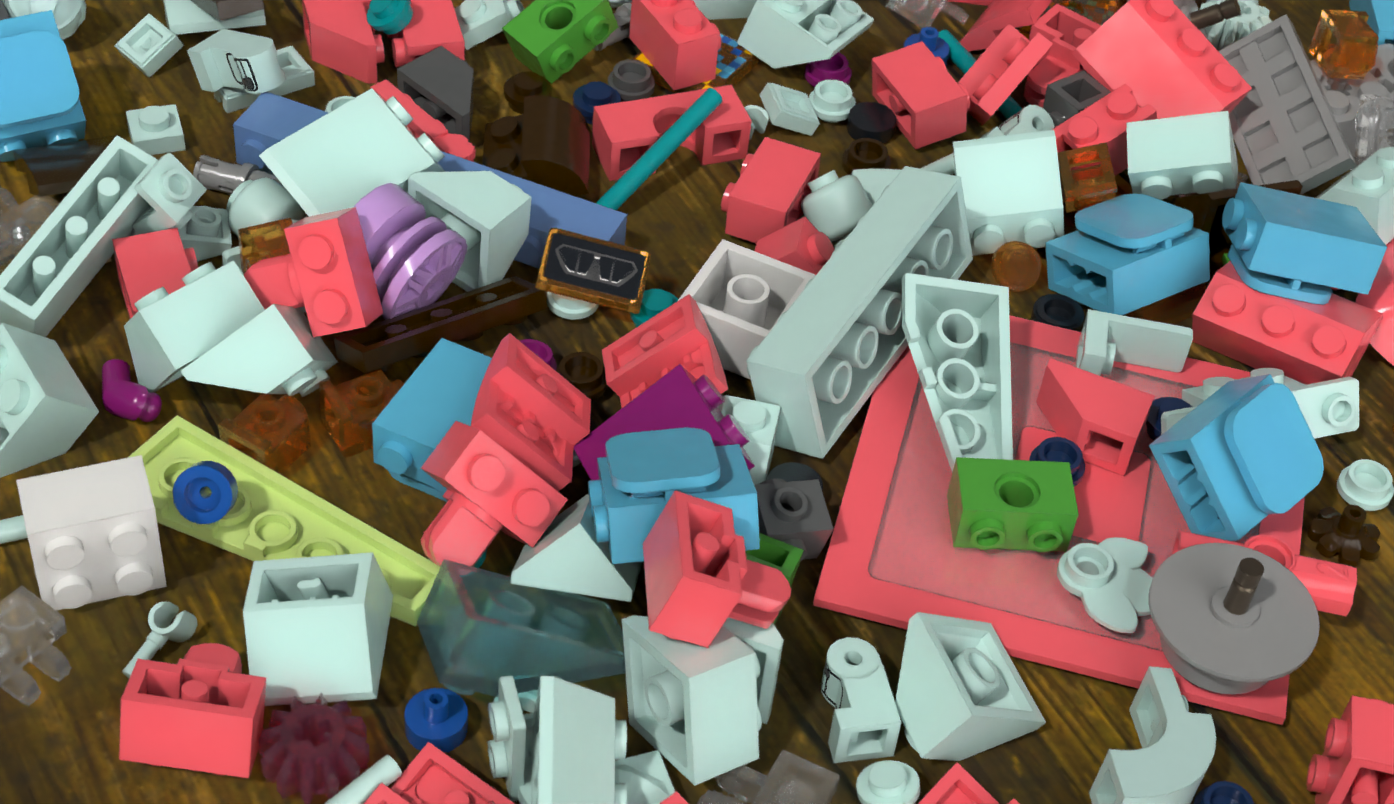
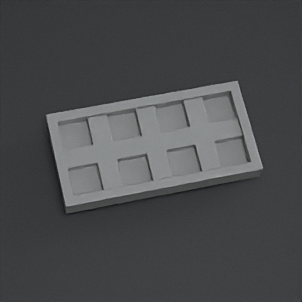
[1219,14,1357,195]

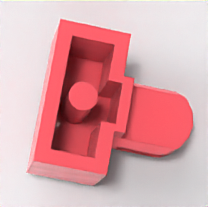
[1024,3,1102,108]
[244,207,383,338]
[420,421,568,573]
[643,490,791,648]
[119,643,267,778]

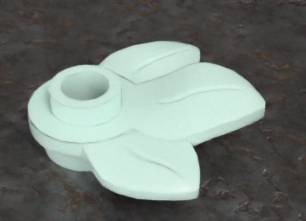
[1057,537,1153,633]

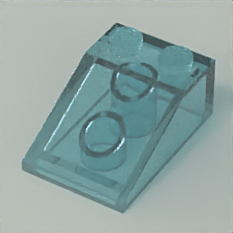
[417,559,625,697]

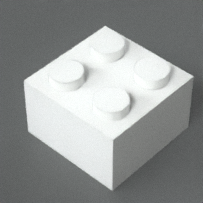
[678,239,816,380]
[16,455,167,613]

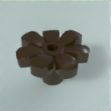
[1307,505,1380,568]

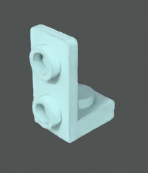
[1075,309,1193,376]
[488,675,533,801]

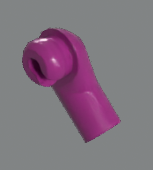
[102,359,162,423]

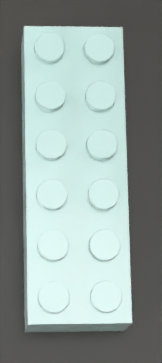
[746,166,973,459]

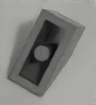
[397,46,474,143]

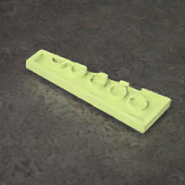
[127,415,452,626]

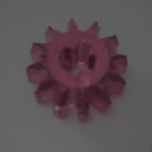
[259,692,370,804]

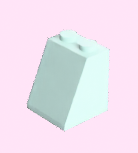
[259,88,445,217]

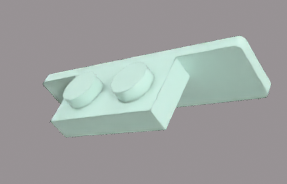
[1161,368,1359,439]

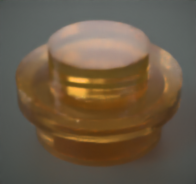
[991,241,1042,292]

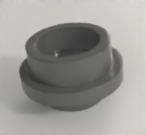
[608,60,655,102]

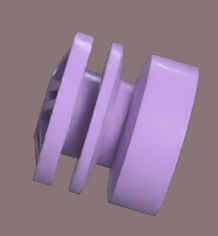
[354,183,467,320]

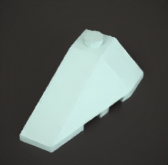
[902,273,1013,472]

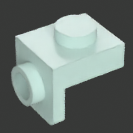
[454,0,525,50]
[132,153,207,234]

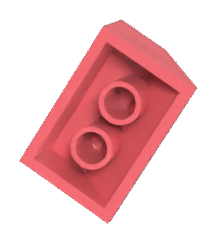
[1072,0,1252,119]
[1192,261,1383,385]

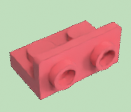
[958,25,1053,125]

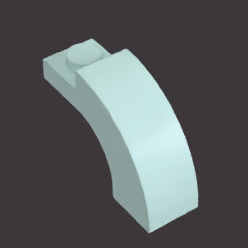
[1089,666,1216,804]

